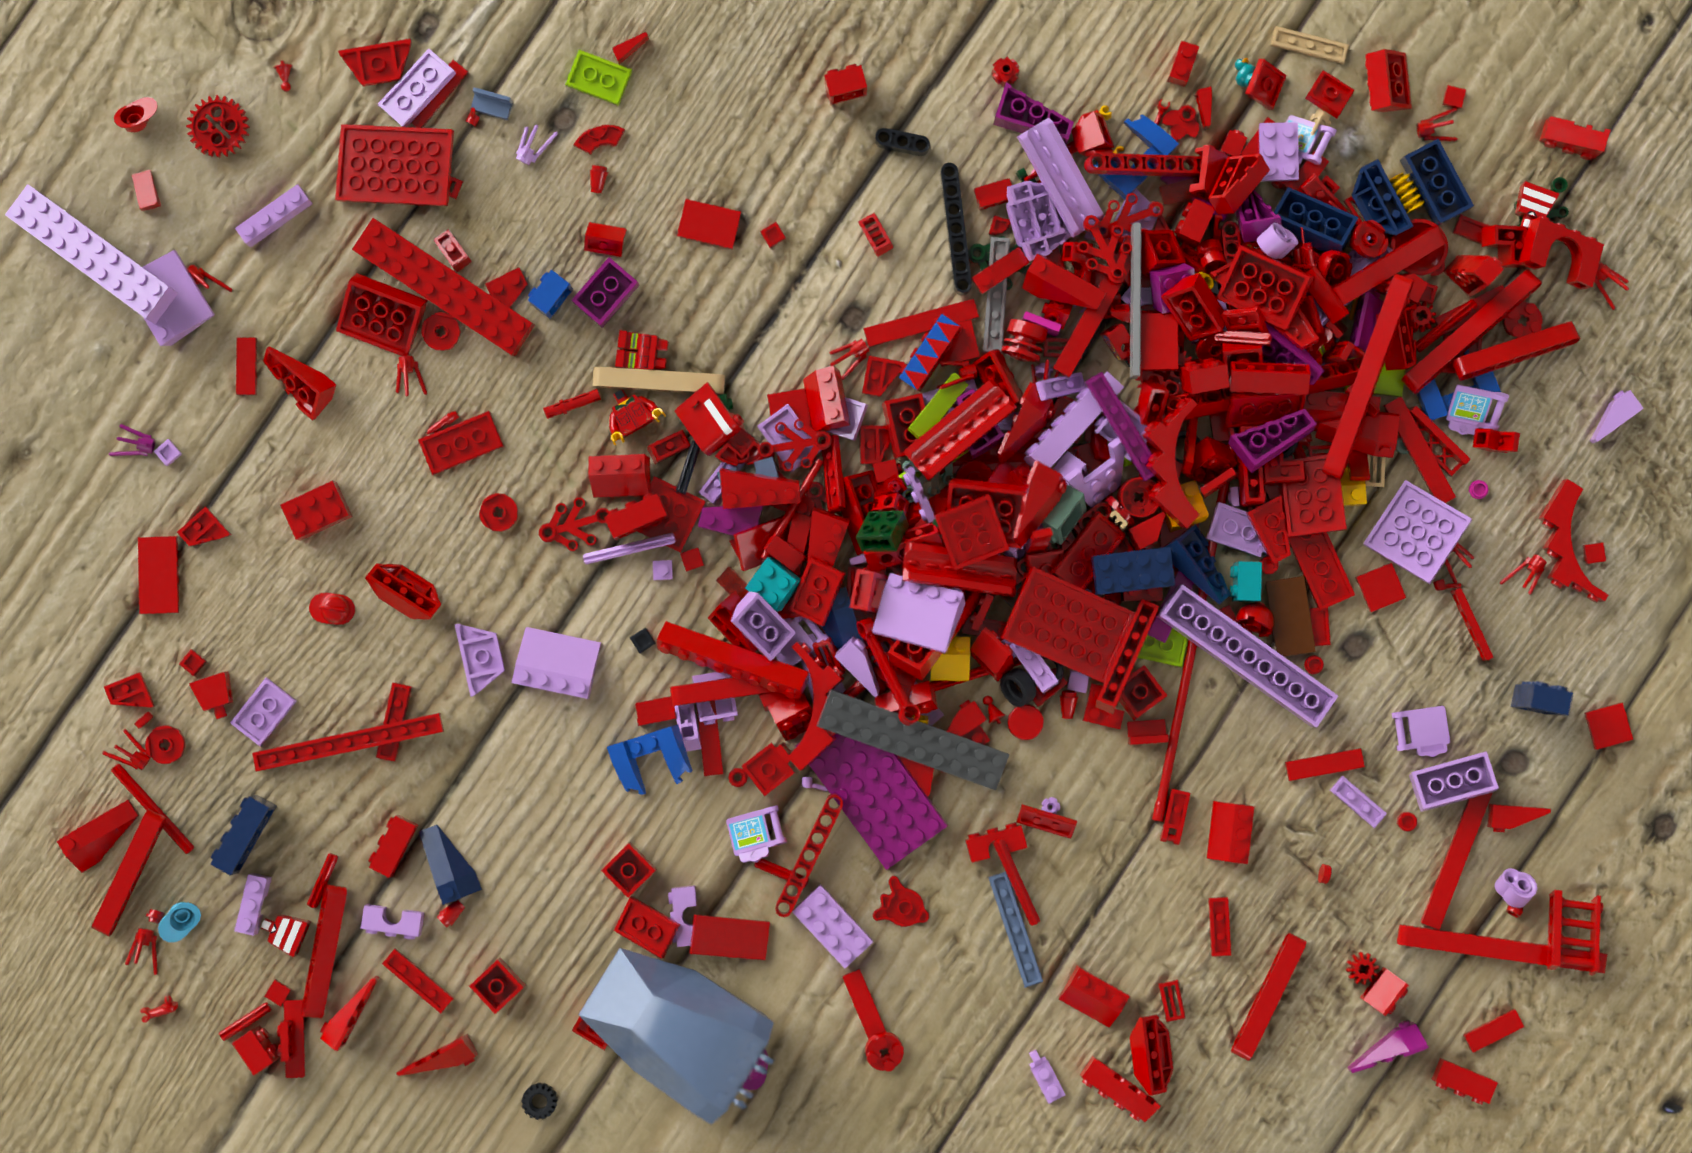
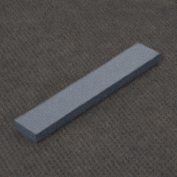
[988,871,1043,988]

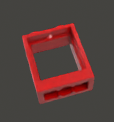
[850,569,889,613]

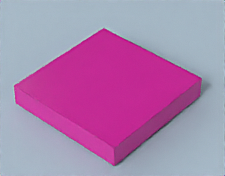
[1022,311,1061,337]

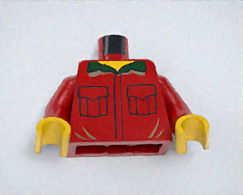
[609,389,666,446]

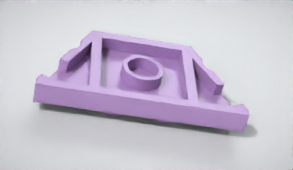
[454,624,505,697]

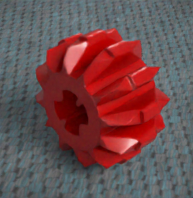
[1410,301,1437,333]
[1346,952,1379,985]

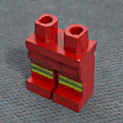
[615,330,669,370]

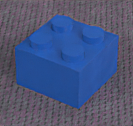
[528,270,573,319]

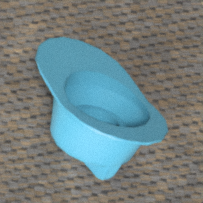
[158,902,201,942]

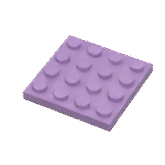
[1363,480,1472,584]

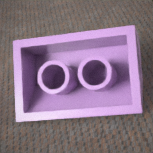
[731,592,796,661]

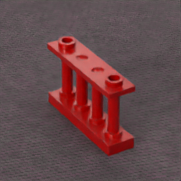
[1547,890,1603,976]

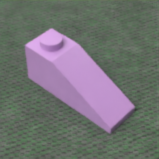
[1590,390,1644,444]
[835,636,880,697]
[675,703,701,751]

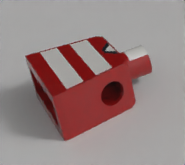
[1515,181,1559,230]
[261,915,312,957]

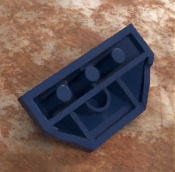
[1351,159,1414,236]

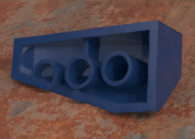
[1163,524,1231,604]
[821,587,863,650]
[419,825,482,905]

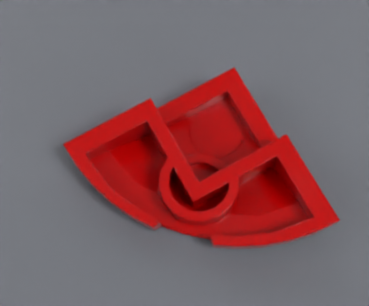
[715,428,768,466]

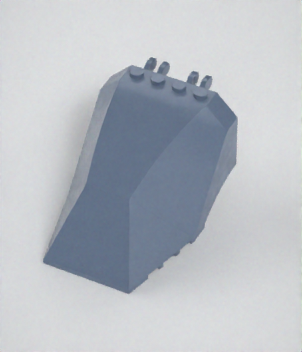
[578,948,774,1124]

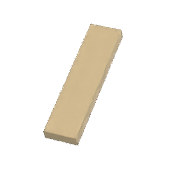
[1270,26,1349,64]

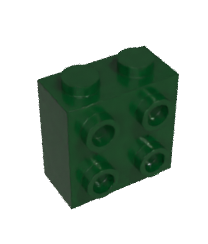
[856,511,909,552]

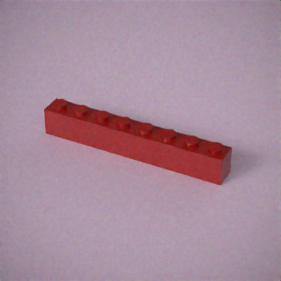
[657,621,809,700]

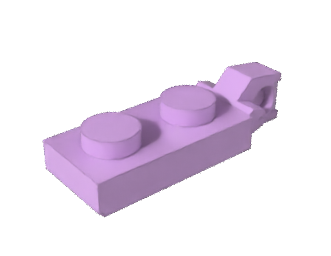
[1029,1049,1065,1104]

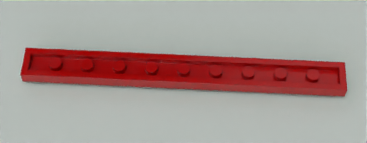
[252,713,444,772]

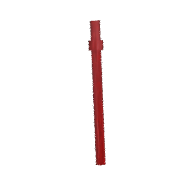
[760,459,823,561]

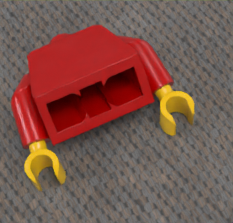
[1067,105,1124,158]

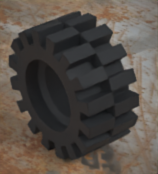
[521,1083,558,1120]

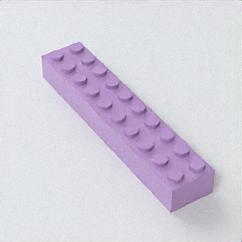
[5,184,178,324]
[1156,584,1338,728]

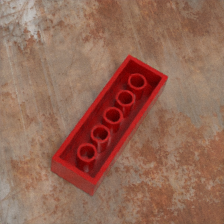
[888,586,986,681]

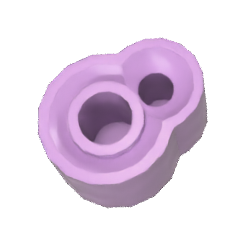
[1257,223,1298,259]
[1495,868,1537,908]

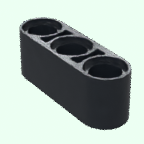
[875,128,930,156]

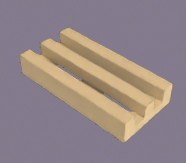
[1365,454,1386,487]
[1110,510,1128,532]

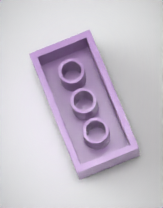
[1409,751,1499,812]
[792,884,873,968]

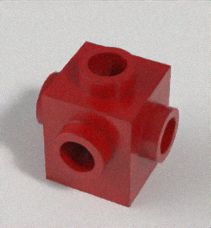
[992,56,1020,88]
[1041,300,1073,329]

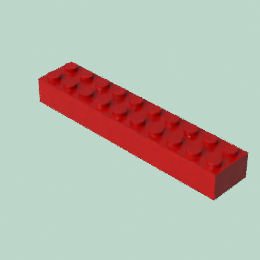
[352,218,535,357]

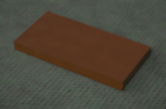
[1266,576,1316,657]

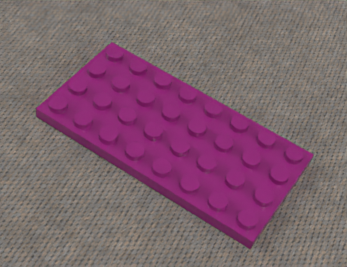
[796,733,948,870]

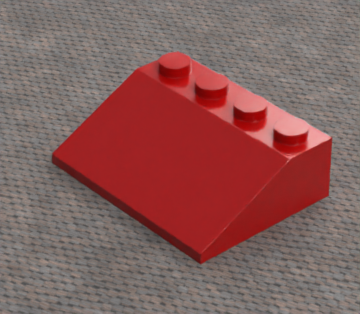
[1217,245,1315,330]
[336,273,428,356]
[947,478,1029,549]

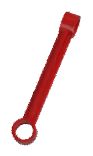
[856,617,921,726]

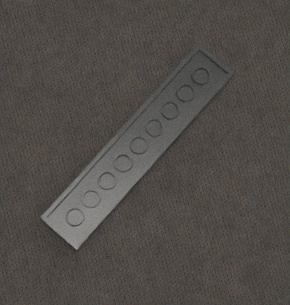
[817,689,1010,790]

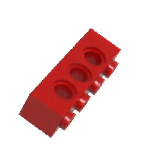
[864,522,945,572]

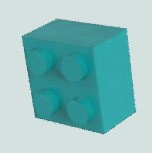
[745,557,801,612]
[1229,561,1262,602]

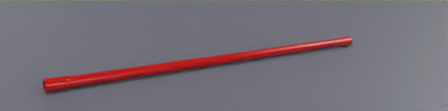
[1152,444,1237,822]

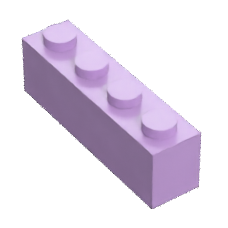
[235,184,313,247]

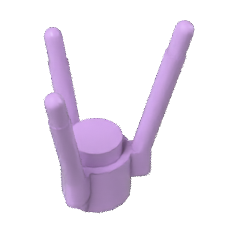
[516,125,558,165]

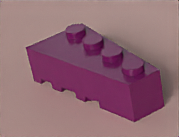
[993,83,1074,145]
[1228,409,1317,473]

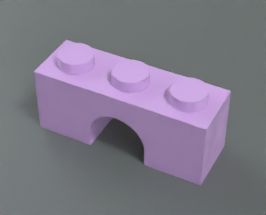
[235,873,272,936]
[668,885,697,947]
[361,904,424,939]

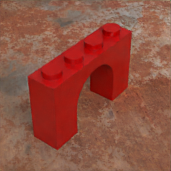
[1240,117,1330,194]
[1519,216,1604,290]

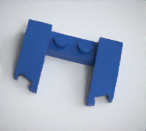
[1093,114,1179,200]
[1417,349,1501,420]
[607,725,692,795]

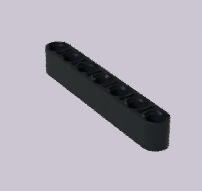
[940,162,972,295]

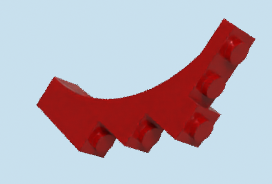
[1142,398,1200,528]
[1538,479,1609,603]
[787,642,844,771]

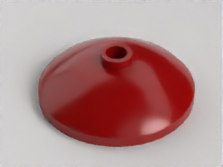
[1390,219,1448,276]

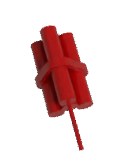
[1292,227,1317,272]

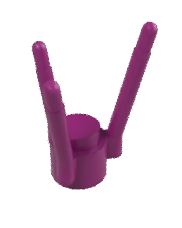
[109,424,155,456]

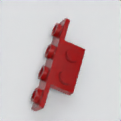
[277,1000,305,1078]

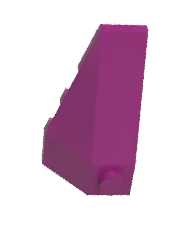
[1262,321,1324,385]
[1347,1020,1428,1073]

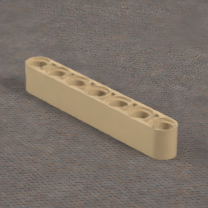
[592,367,725,395]

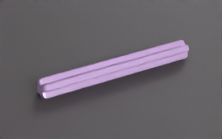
[583,533,676,564]

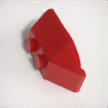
[365,563,441,620]
[1129,1014,1174,1096]

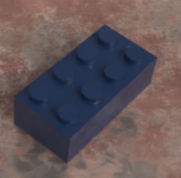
[1400,139,1474,225]
[1274,187,1358,252]
[1091,547,1175,595]
[1511,681,1573,716]
[210,795,277,876]

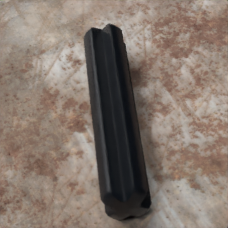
[676,440,700,495]

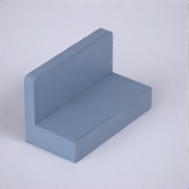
[470,87,513,120]

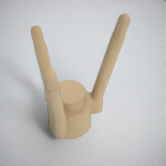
[1309,108,1332,156]

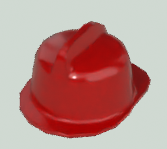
[114,97,158,133]
[309,593,355,625]

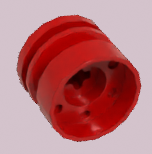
[1001,319,1048,363]
[1117,477,1159,518]

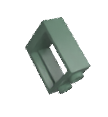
[1042,485,1087,546]

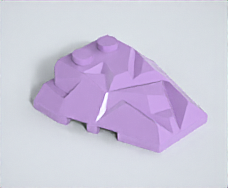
[1006,181,1071,261]

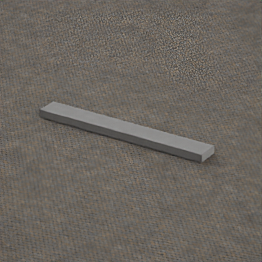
[1130,223,1141,379]

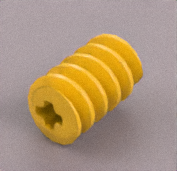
[1389,172,1425,214]

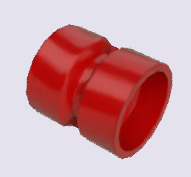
[1197,239,1227,275]

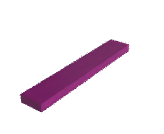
[1085,372,1155,481]

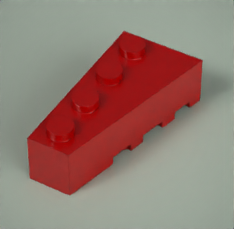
[720,468,801,509]

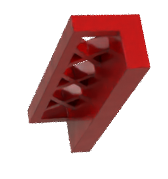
[1409,406,1471,477]

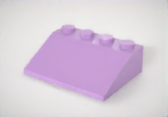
[143,250,215,346]
[872,573,965,653]
[512,627,601,699]

